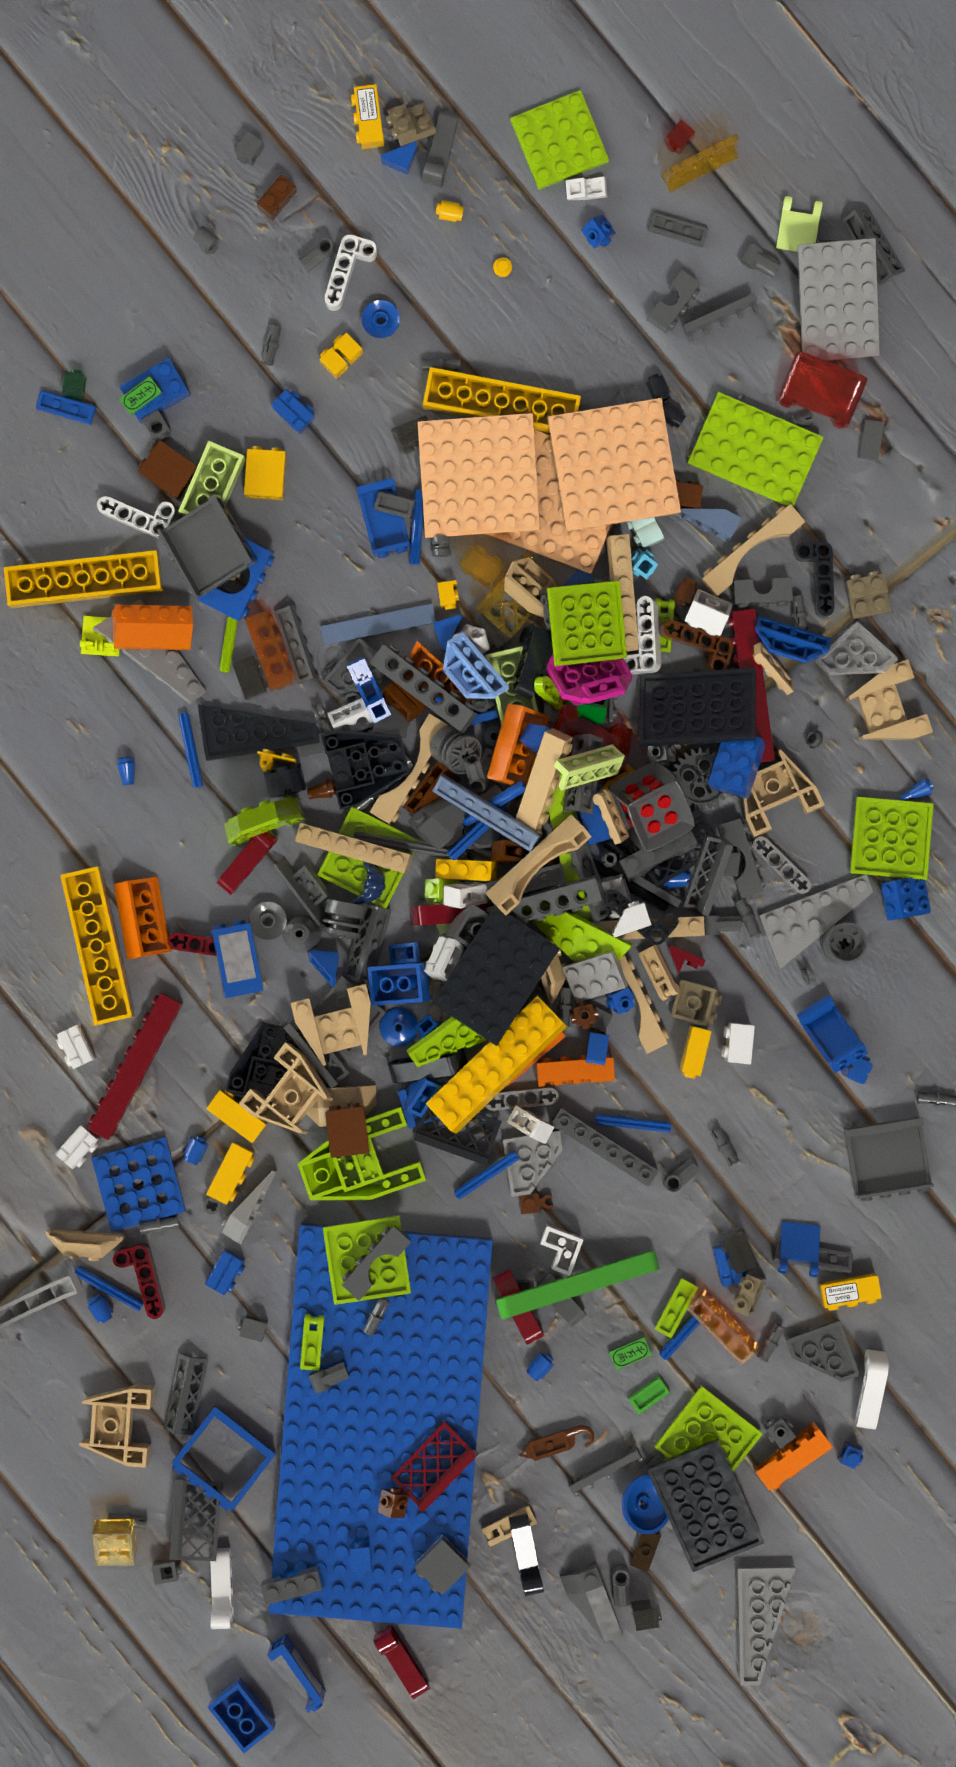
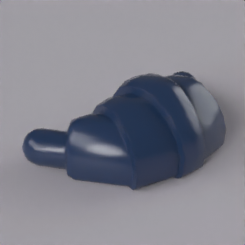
[353,861,386,905]

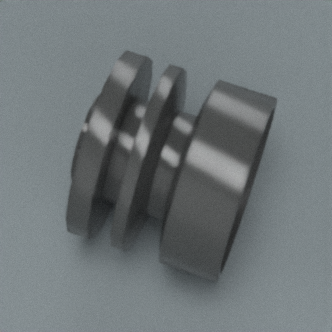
[430,725,482,774]
[321,899,366,939]
[821,922,867,964]

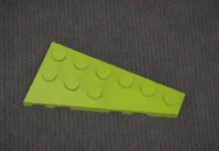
[523,892,634,962]
[406,1012,520,1067]

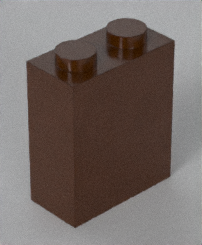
[138,440,197,501]
[325,1102,370,1158]

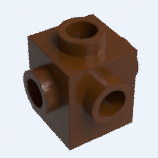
[570,1001,599,1029]
[378,1487,409,1518]

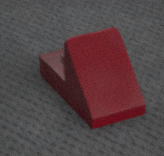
[668,945,706,974]

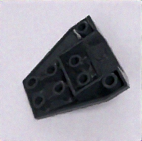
[321,730,410,810]
[226,1022,302,1099]

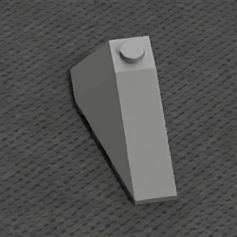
[221,1169,277,1244]

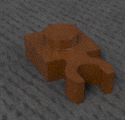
[519,1193,553,1214]

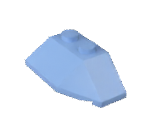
[443,632,509,699]

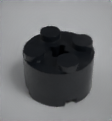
[263,763,306,798]

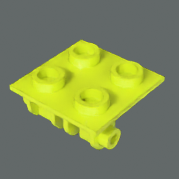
[80,616,120,657]

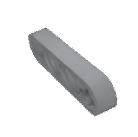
[752,836,811,894]
[485,1087,559,1111]

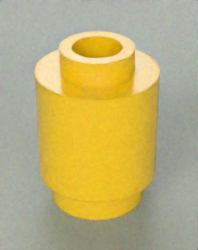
[435,200,464,222]

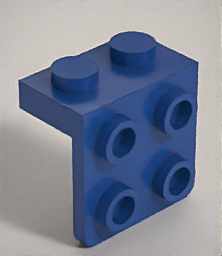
[881,878,931,921]

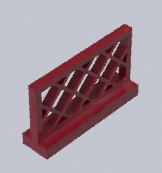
[391,1421,479,1512]

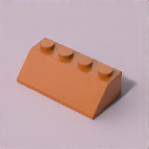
[112,604,193,650]
[487,703,550,786]
[113,877,171,960]

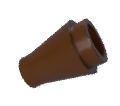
[307,779,336,800]

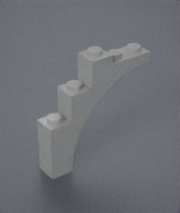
[0,1273,83,1329]

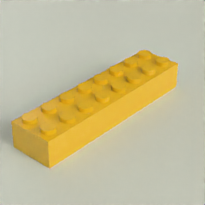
[423,367,581,434]
[4,550,164,608]
[60,866,135,1026]
[426,996,568,1134]

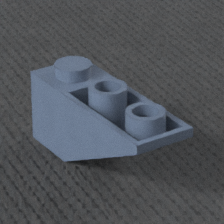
[679,509,742,541]

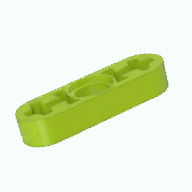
[534,676,569,710]

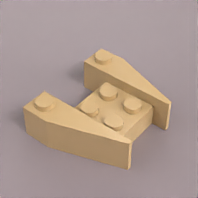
[846,660,933,740]
[742,750,825,839]
[290,984,371,1066]
[239,1042,333,1134]
[79,1384,156,1468]

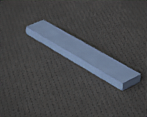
[320,604,436,646]
[432,774,541,852]

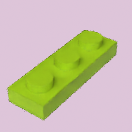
[654,1277,699,1338]

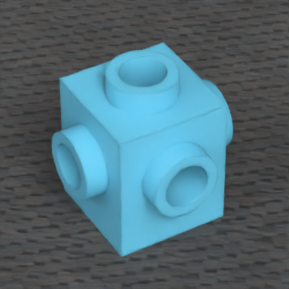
[631,548,659,580]

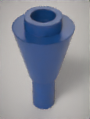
[898,777,934,801]

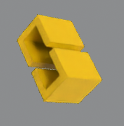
[319,333,363,380]

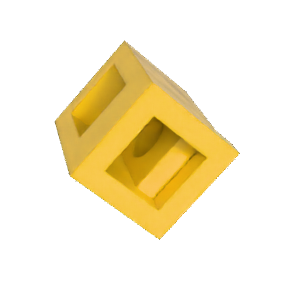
[437,580,459,610]

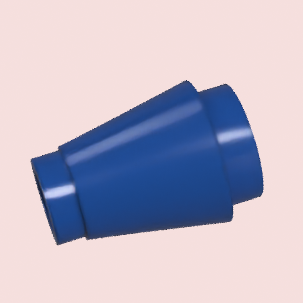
[116,757,136,785]

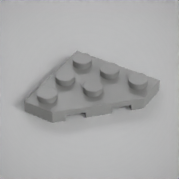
[815,621,898,675]
[503,1130,563,1197]

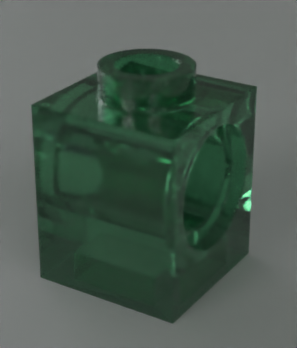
[62,369,87,401]

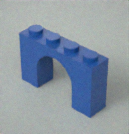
[198,535,275,621]

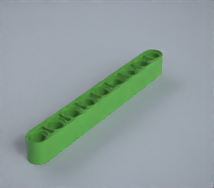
[496,1250,660,1319]

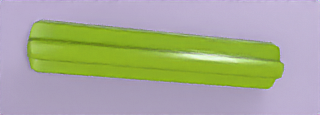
[219,616,238,673]

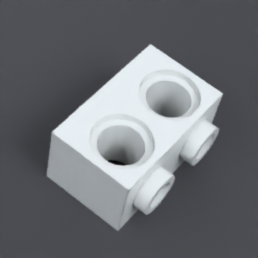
[327,698,374,732]
[444,881,487,908]
[507,1105,554,1144]

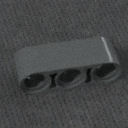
[536,1272,587,1327]

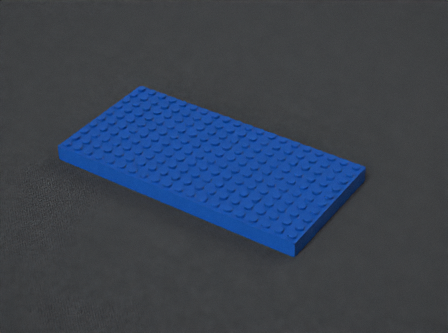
[269,1223,493,1629]

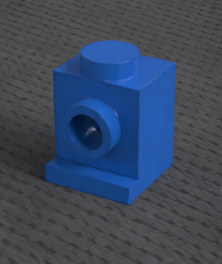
[837,1441,863,1470]

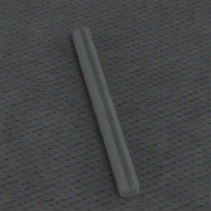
[354,831,467,860]

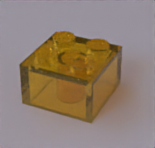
[459,545,504,590]
[92,1519,137,1566]

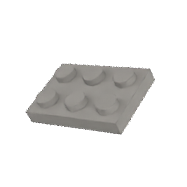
[562,950,628,1003]

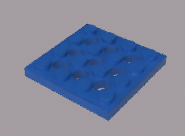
[91,1137,186,1232]

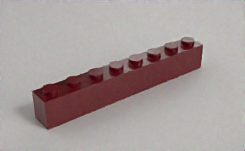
[728,609,775,764]
[88,993,183,1140]

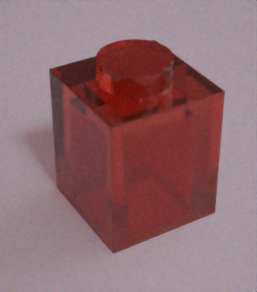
[665,120,695,155]

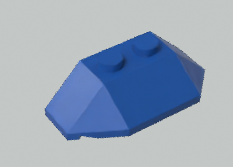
[755,615,831,663]

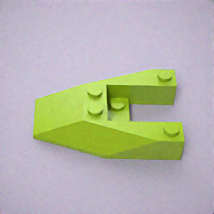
[225,796,306,846]
[298,1106,427,1200]

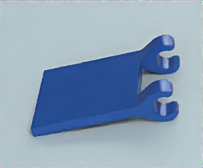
[778,1222,820,1277]

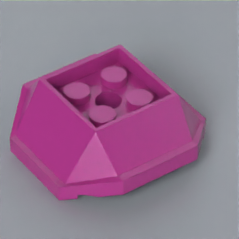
[546,654,633,706]

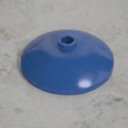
[622,1475,669,1534]

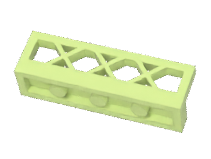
[554,744,625,790]

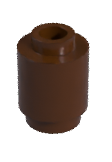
[673,578,698,608]

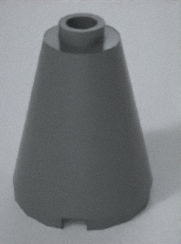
[283,915,322,953]

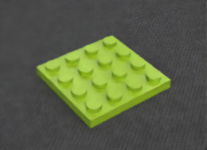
[510,90,609,190]
[547,581,627,666]
[850,797,934,880]
[317,807,420,909]
[323,1215,411,1305]
[654,1385,763,1472]

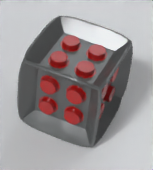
[608,762,695,852]

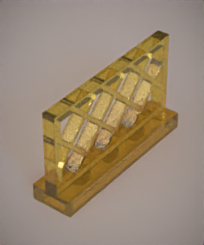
[661,134,739,193]
[474,551,559,639]

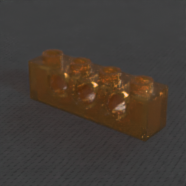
[245,611,295,692]
[687,1290,759,1366]

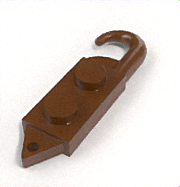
[519,1425,595,1461]

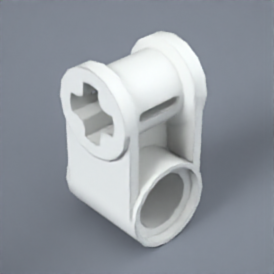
[452,624,490,654]

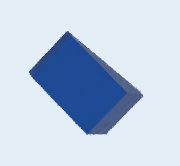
[381,141,418,175]
[433,615,463,652]
[519,724,549,755]
[389,942,420,964]
[309,950,339,988]
[586,1032,609,1065]
[405,1078,442,1117]

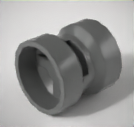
[431,535,451,557]

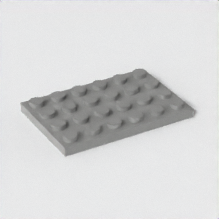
[797,238,880,362]

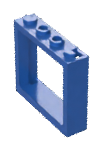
[171,1406,276,1511]

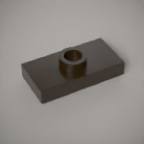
[630,1533,661,1572]

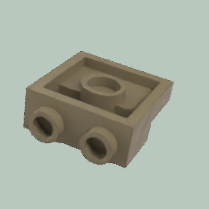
[385,103,436,146]
[845,571,891,620]
[671,980,722,1027]
[732,1274,766,1317]

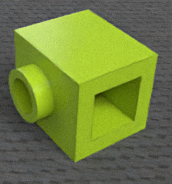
[425,878,455,903]

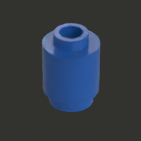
[662,868,690,888]
[183,1135,209,1165]
[87,1294,114,1323]
[526,1352,554,1382]

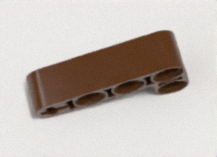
[659,620,733,671]

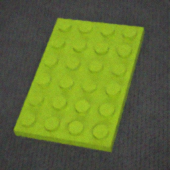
[687,392,824,507]

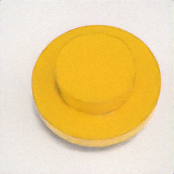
[493,258,512,277]

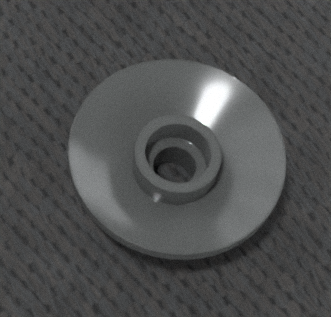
[249,902,287,940]

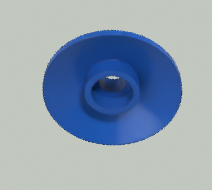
[362,300,400,339]
[380,1008,418,1047]

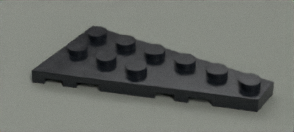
[197,704,320,761]

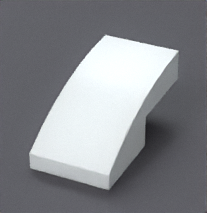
[566,177,607,200]

